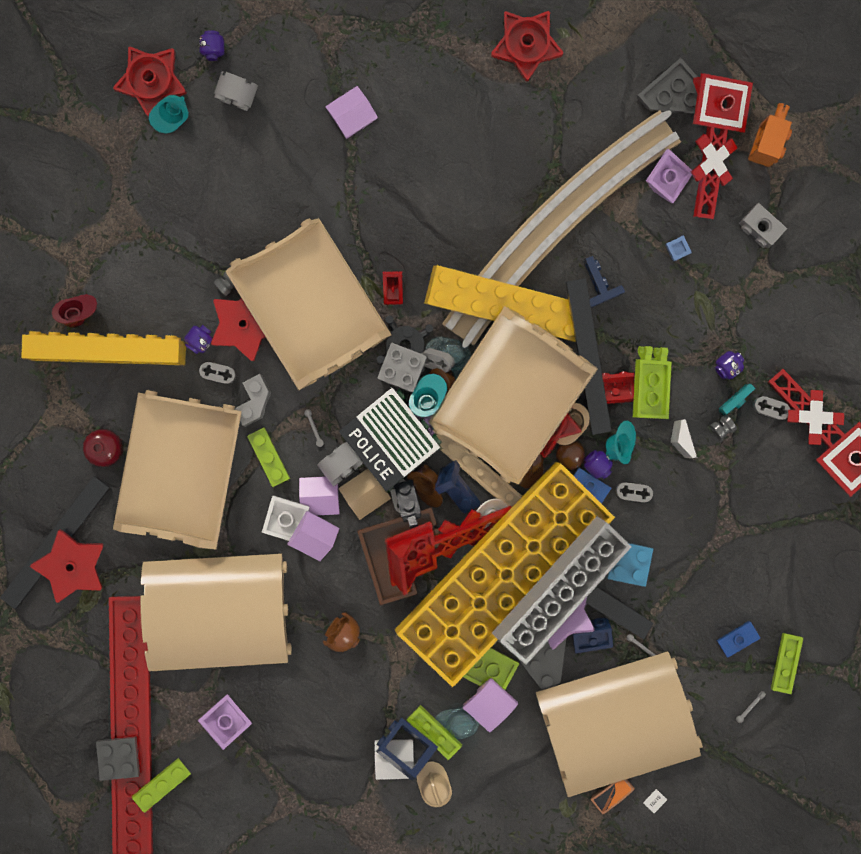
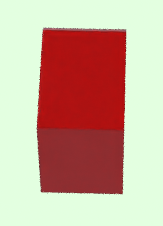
[383,272,403,305]

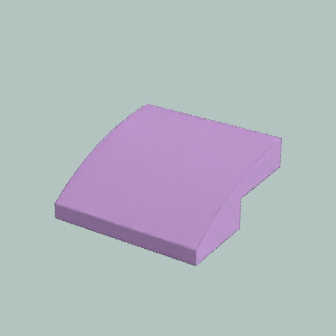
[463,678,518,732]

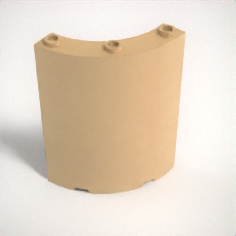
[225,218,391,390]
[429,306,597,484]
[113,390,242,549]
[141,554,292,671]
[536,651,703,797]

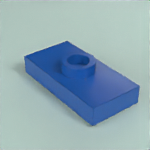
[573,467,611,504]
[716,621,760,658]

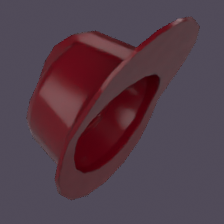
[52,294,97,327]

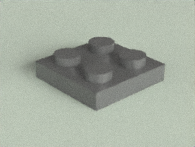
[96,736,140,781]

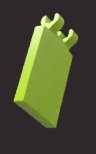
[633,346,672,419]
[463,648,519,690]

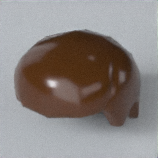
[556,440,585,470]

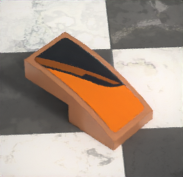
[591,779,635,815]

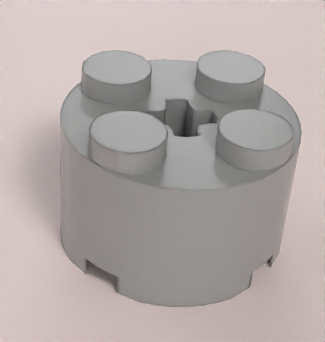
[214,71,258,111]
[317,442,363,487]

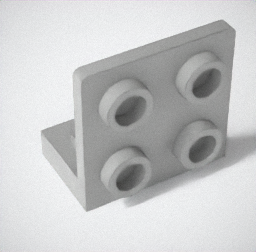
[377,343,427,393]

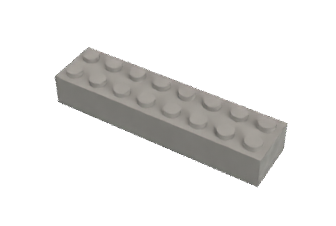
[492,516,632,664]

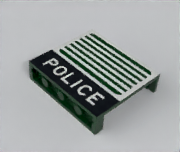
[339,388,443,492]

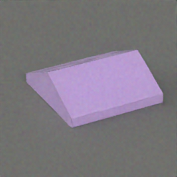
[325,86,378,139]
[646,149,692,203]
[299,477,340,515]
[287,511,339,561]
[198,694,252,750]

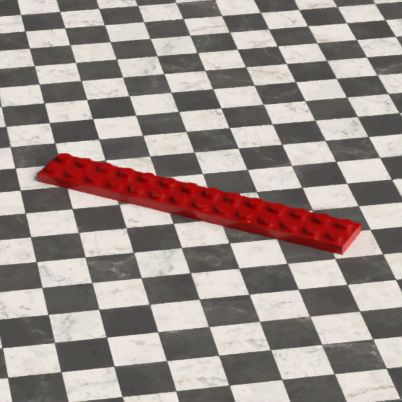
[109,596,153,854]

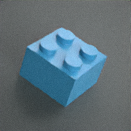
[605,543,653,587]

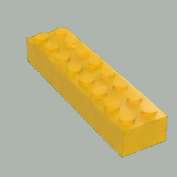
[424,265,576,342]
[21,331,186,365]

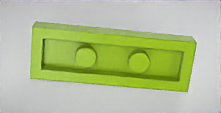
[247,427,290,487]
[771,633,803,694]
[407,705,462,760]
[132,758,191,813]

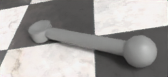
[304,409,324,447]
[627,634,655,656]
[736,691,766,723]

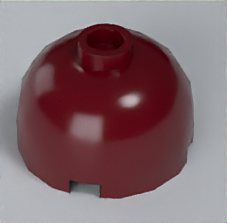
[83,429,123,467]

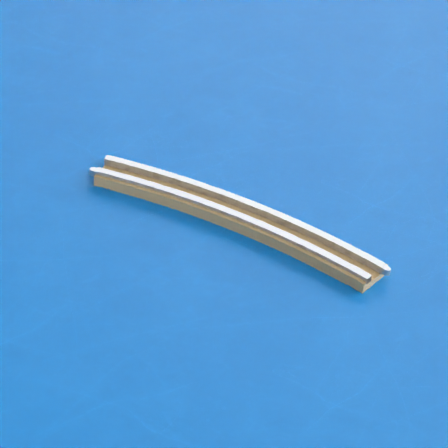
[442,110,681,348]

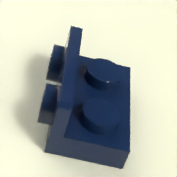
[572,618,613,654]

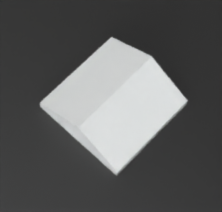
[671,420,697,458]
[262,496,310,541]
[375,739,414,780]

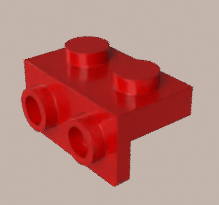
[602,372,635,404]

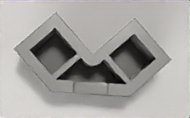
[234,374,271,426]

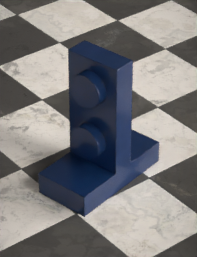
[583,256,625,308]
[435,460,480,514]

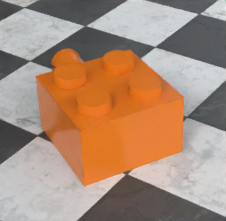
[748,103,792,167]

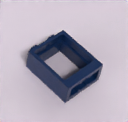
[375,718,438,780]

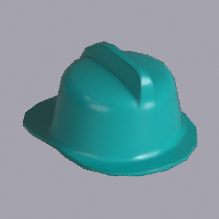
[149,95,188,133]
[409,374,447,417]
[606,421,636,464]

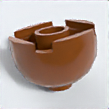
[323,612,360,652]

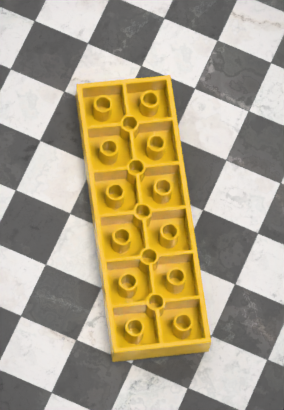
[395,462,615,687]

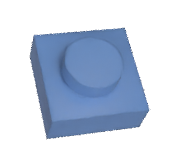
[665,235,692,262]

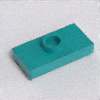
[719,384,755,415]

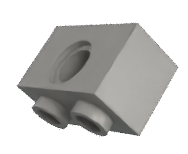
[739,203,787,248]

